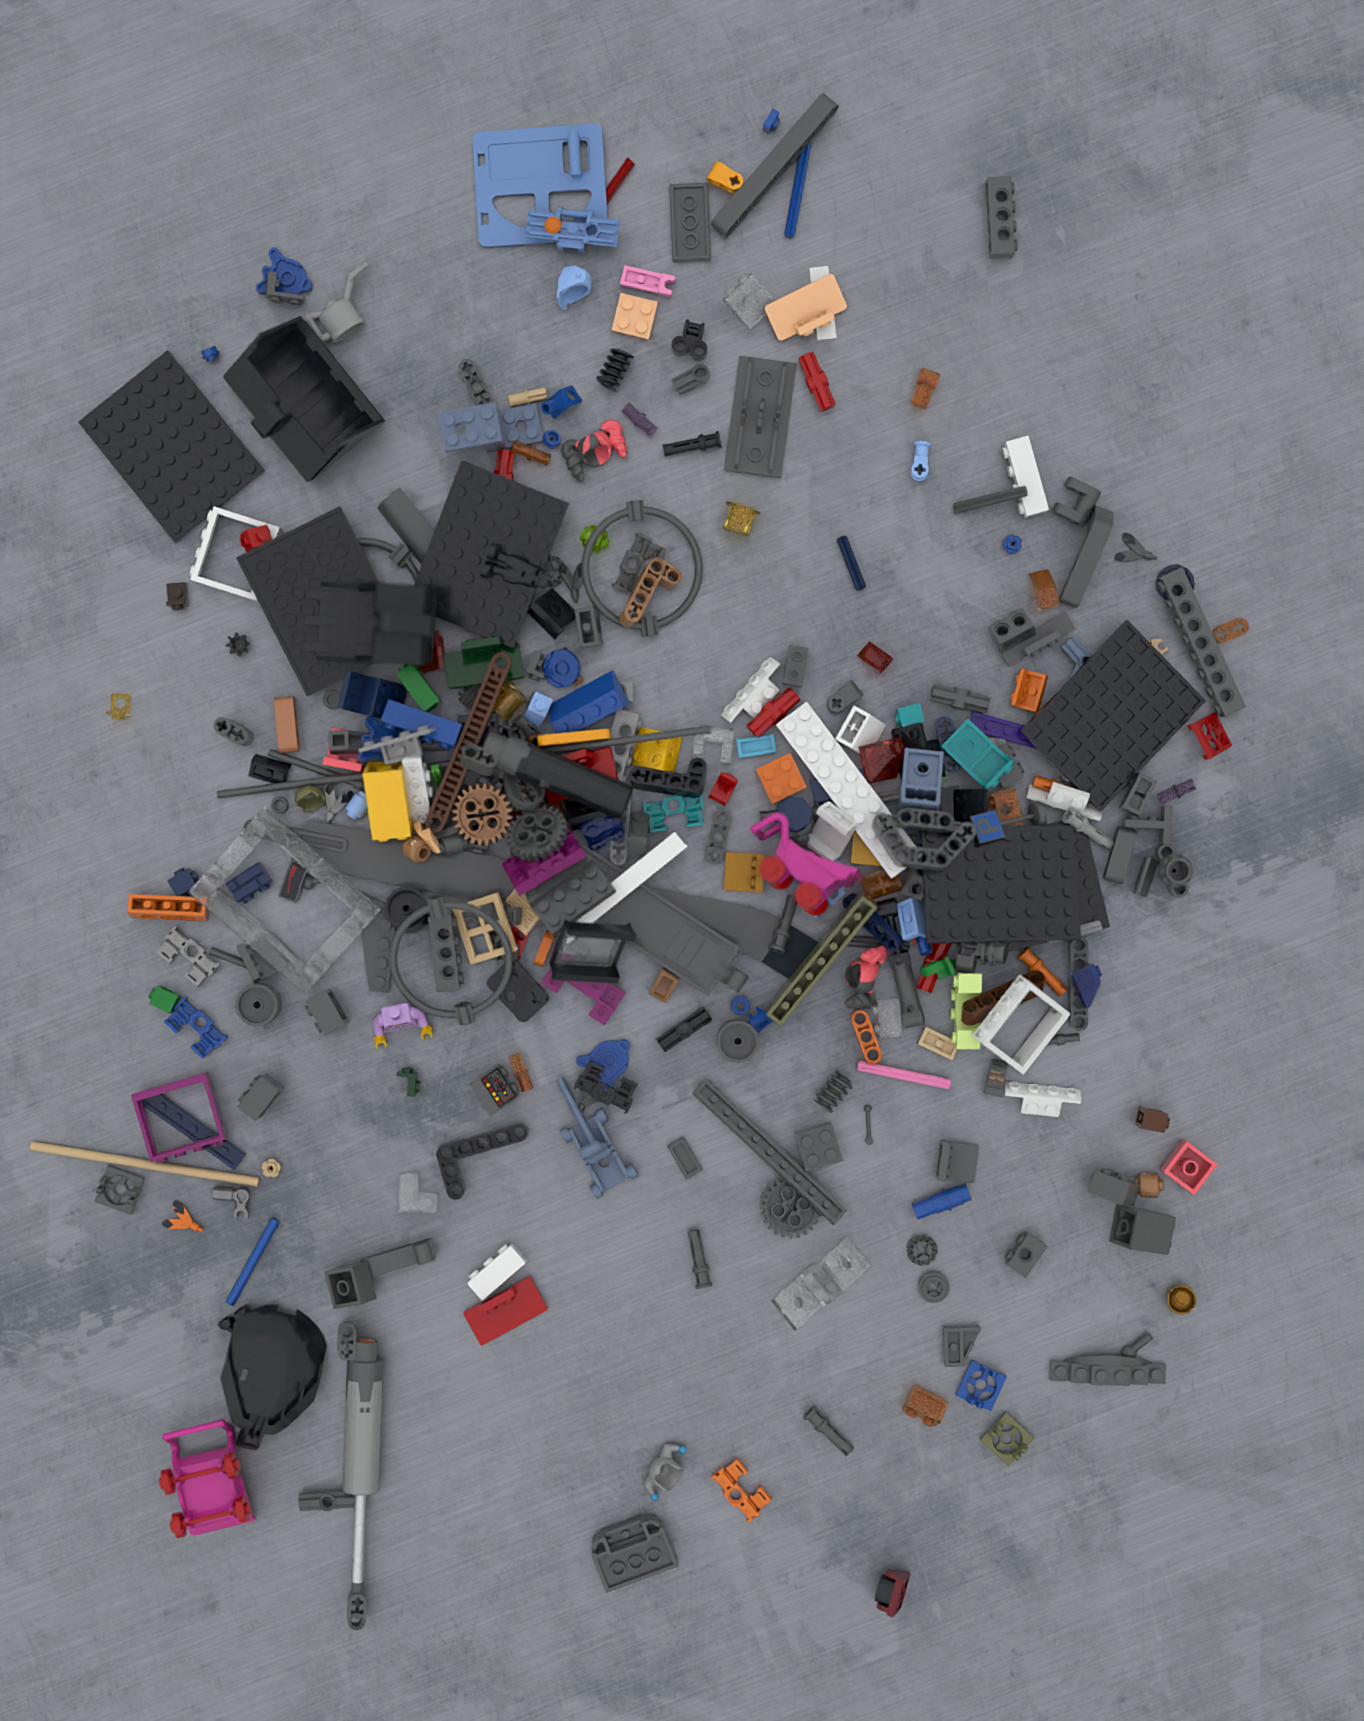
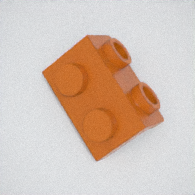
[1011,668,1048,713]

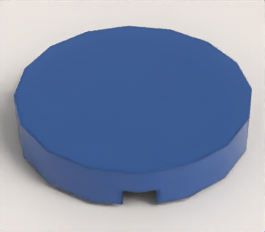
[543,649,581,688]

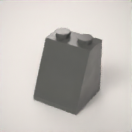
[1109,1204,1176,1255]

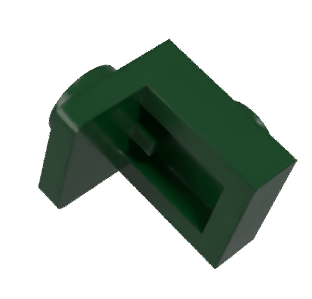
[397,1068,421,1097]

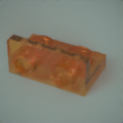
[902,1385,949,1427]

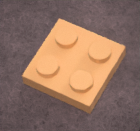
[612,293,658,341]

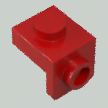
[240,525,272,552]
[708,772,738,806]

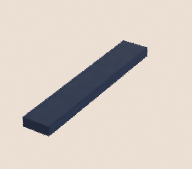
[143,1088,246,1170]

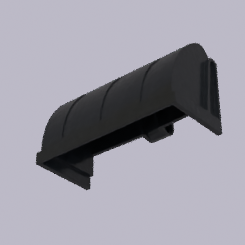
[223,316,385,482]

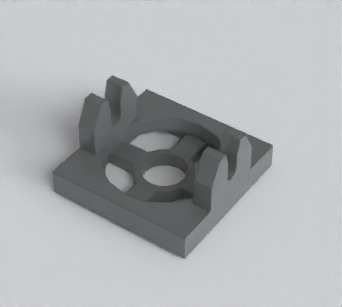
[95,1165,144,1215]

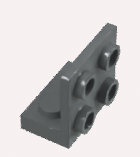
[236,933,289,984]
[936,1140,979,1183]

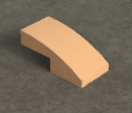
[413,820,441,854]

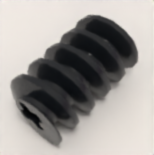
[596,348,634,392]

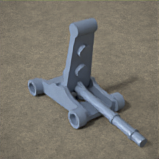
[556,1077,639,1199]

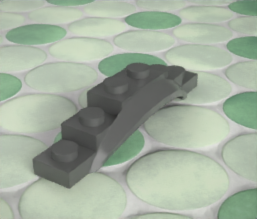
[1050,1355,1166,1386]

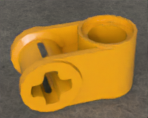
[706,161,743,194]

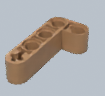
[619,558,682,627]

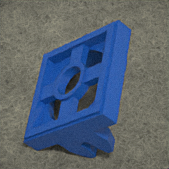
[956,1360,1007,1411]

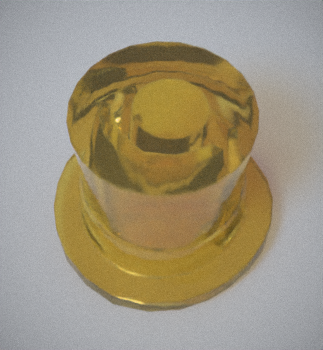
[722,502,761,537]
[493,681,529,721]

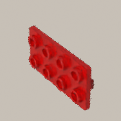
[545,747,619,803]
[463,1276,548,1346]

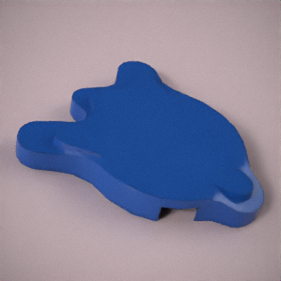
[256,247,313,295]
[358,716,402,762]
[576,1039,630,1093]

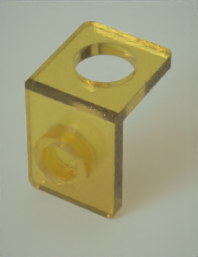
[106,694,130,719]

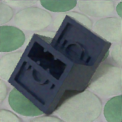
[337,670,407,719]

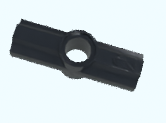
[656,1006,712,1052]

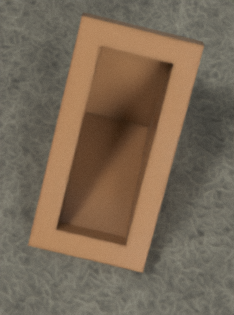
[649,968,679,1003]

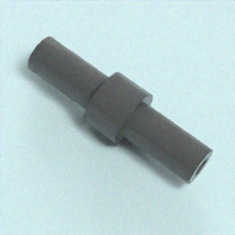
[1047,1033,1080,1046]

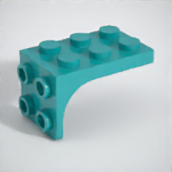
[941,719,1014,789]

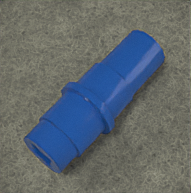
[912,1184,972,1220]

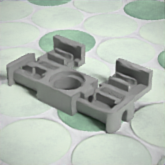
[156,926,220,987]

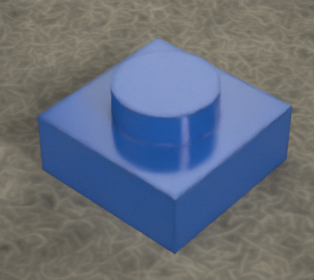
[763,108,780,134]

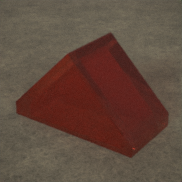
[857,641,893,675]

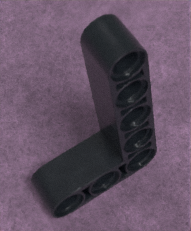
[436,1123,529,1200]

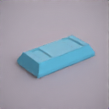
[736,734,777,758]

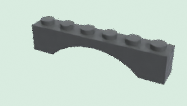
[329,730,446,754]

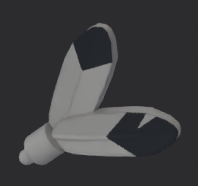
[324,784,353,824]

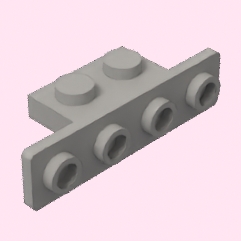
[358,725,436,765]

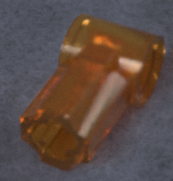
[911,367,940,409]

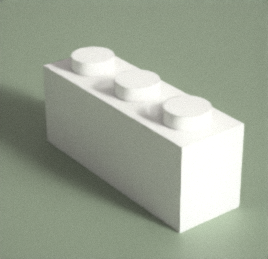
[467,1243,527,1301]

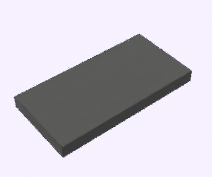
[669,183,711,262]

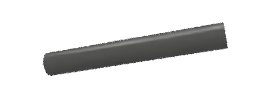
[209,947,247,969]

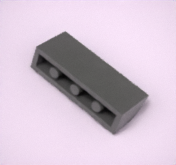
[377,487,434,565]

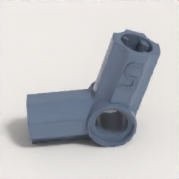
[1061,636,1092,679]

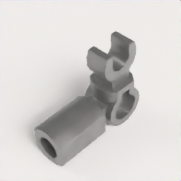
[213,1186,251,1219]

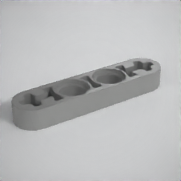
[610,798,631,866]

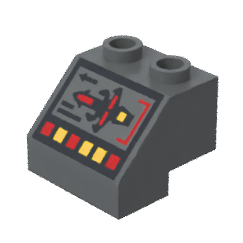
[470,1064,519,1116]

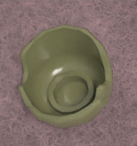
[295,785,325,812]

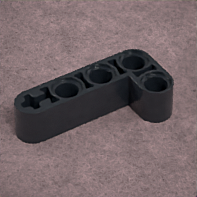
[629,758,707,798]

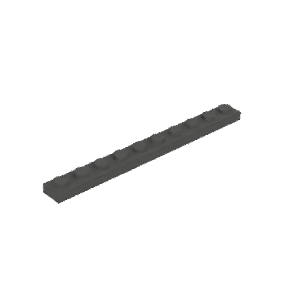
[693,1079,847,1226]

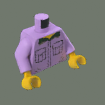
[373,1003,433,1049]

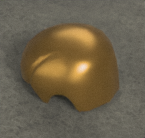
[1167,1285,1196,1315]

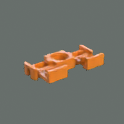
[711,1457,772,1523]

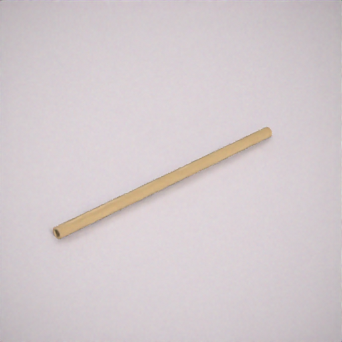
[30,1141,259,1187]

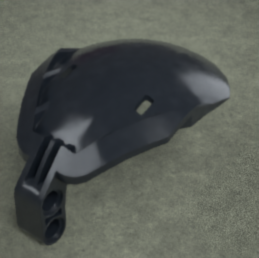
[220,1305,327,1451]

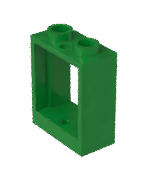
[396,664,443,713]

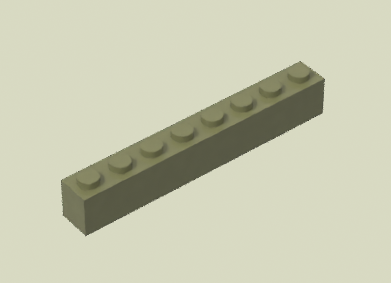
[765,891,877,1026]

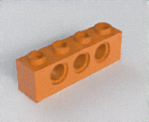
[127,894,210,922]

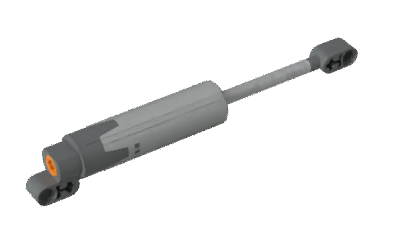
[337,1321,384,1631]

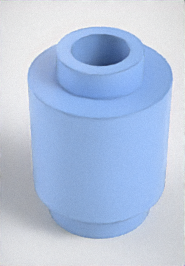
[345,791,368,820]

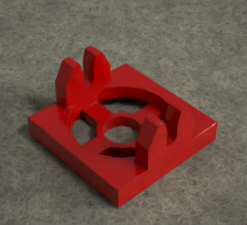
[1188,712,1232,760]

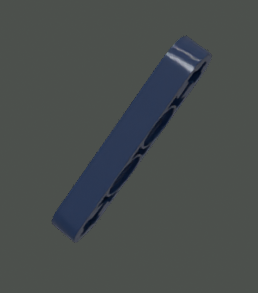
[843,893,904,952]

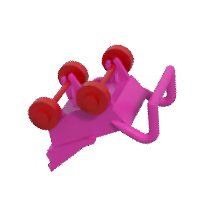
[750,813,864,916]
[159,1419,256,1539]

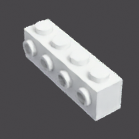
[1002,436,1049,518]

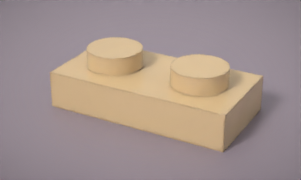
[917,1026,958,1061]

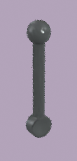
[864,1105,873,1145]

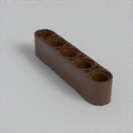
[961,971,1045,1026]

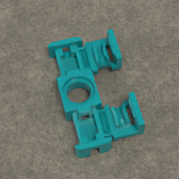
[643,795,704,833]

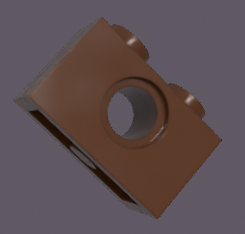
[1135,1106,1170,1133]

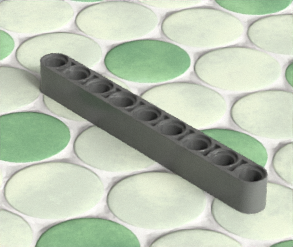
[711,93,839,237]

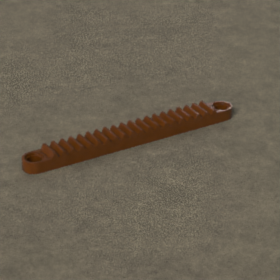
[425,653,512,833]

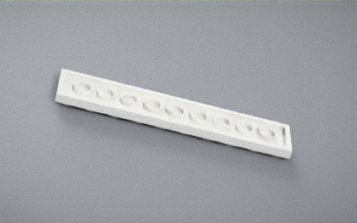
[776,702,923,879]

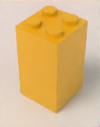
[363,761,414,842]

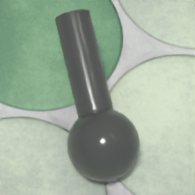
[302,873,336,890]
[1121,1333,1153,1358]

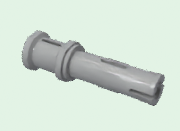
[1062,808,1114,850]

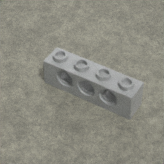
[610,710,642,782]

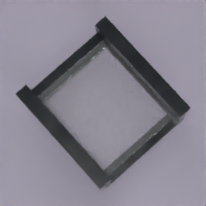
[549,919,636,983]

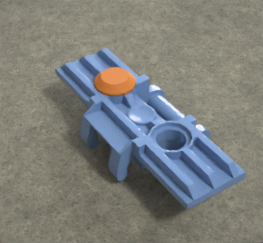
[525,206,620,253]

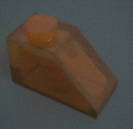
[1029,569,1060,611]

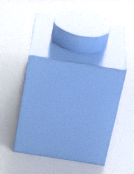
[523,691,553,730]

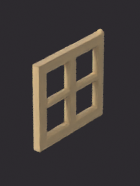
[452,892,518,965]

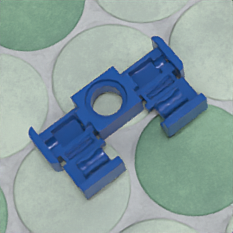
[164,997,228,1059]

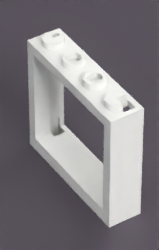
[189,507,282,602]
[972,974,1070,1075]

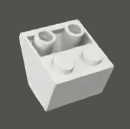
[835,706,886,759]

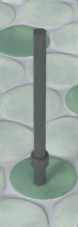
[268,749,365,791]

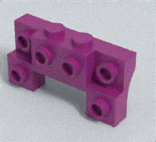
[501,825,586,896]
[540,951,626,1025]

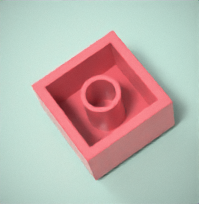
[1160,1139,1218,1195]

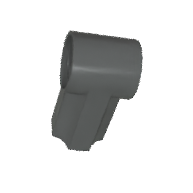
[672,364,710,394]

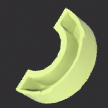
[950,973,982,1049]

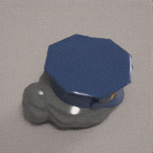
[776,797,814,847]

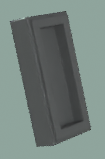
[667,1136,703,1180]

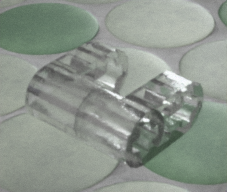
[692,724,734,765]

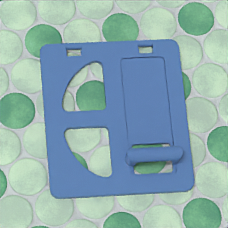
[472,123,608,248]

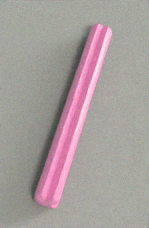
[857,1060,951,1089]

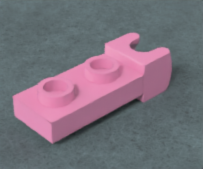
[620,265,676,298]

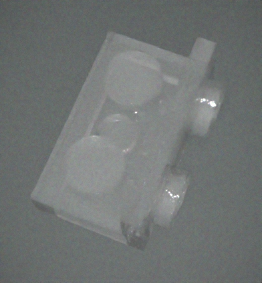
[873,998,902,1039]

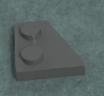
[943,1326,981,1367]

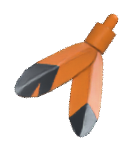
[162,1201,203,1232]

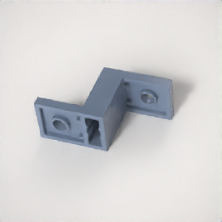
[438,402,543,453]
[896,748,944,860]

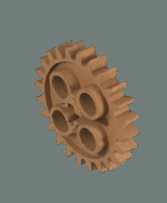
[452,783,515,846]

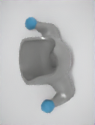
[644,1443,687,1501]

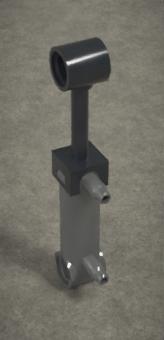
[876,897,925,1028]

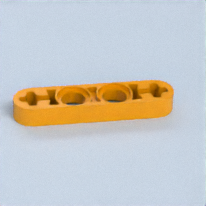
[537,729,611,746]

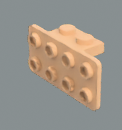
[764,274,847,341]

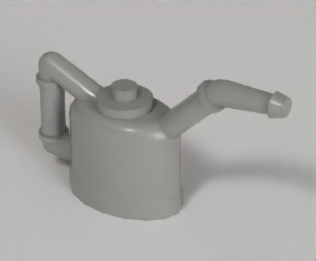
[304,261,369,343]

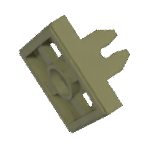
[980,1411,1034,1467]

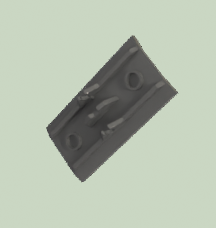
[724,356,796,478]

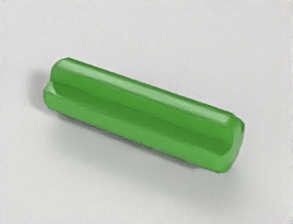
[430,764,444,788]

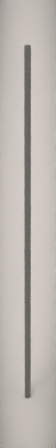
[217,725,711,799]

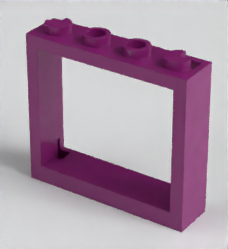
[131,1072,228,1163]

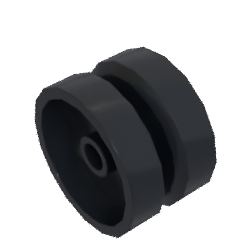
[385,887,430,934]

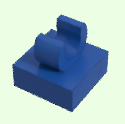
[748,1007,773,1033]

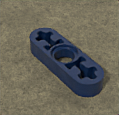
[935,716,960,772]

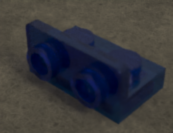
[579,815,625,850]

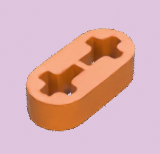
[533,930,555,967]

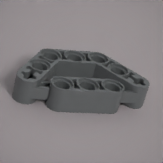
[872,808,977,871]

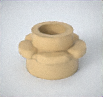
[262,1159,281,1178]

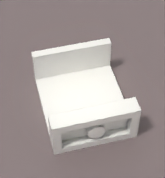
[806,801,858,861]

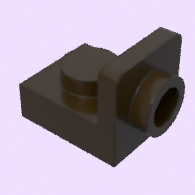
[166,582,189,610]

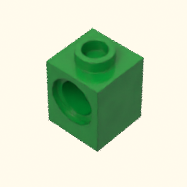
[149,985,181,1014]

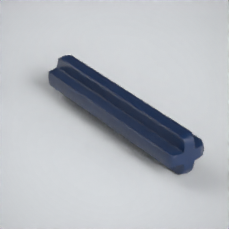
[837,536,866,591]

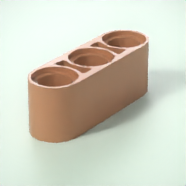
[274,696,300,753]

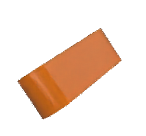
[850,1009,882,1064]

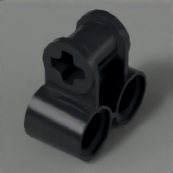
[672,319,707,361]

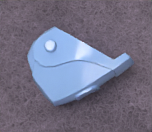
[557,265,592,310]

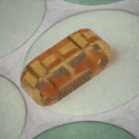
[1212,618,1249,643]

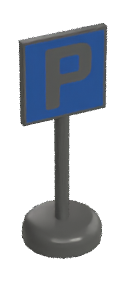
[970,801,1047,844]

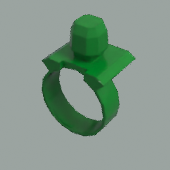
[920,956,956,980]

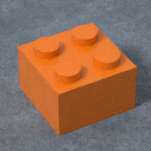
[755,753,807,804]

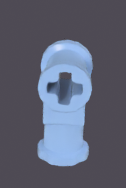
[911,441,931,482]

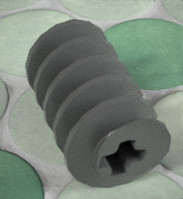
[813,1069,853,1113]

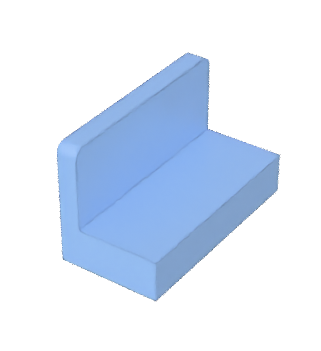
[897,898,926,941]

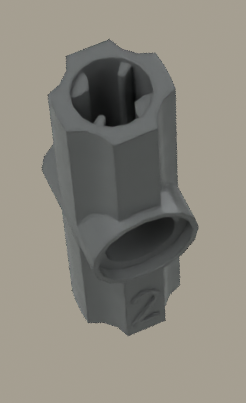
[930,684,990,714]
[298,1489,355,1511]

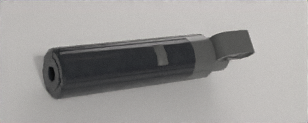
[460,731,634,820]

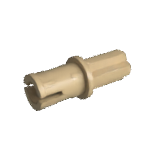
[508,388,547,407]

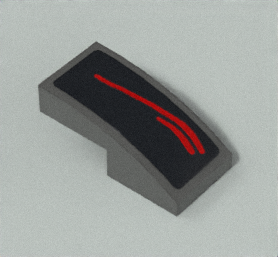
[278,858,310,903]

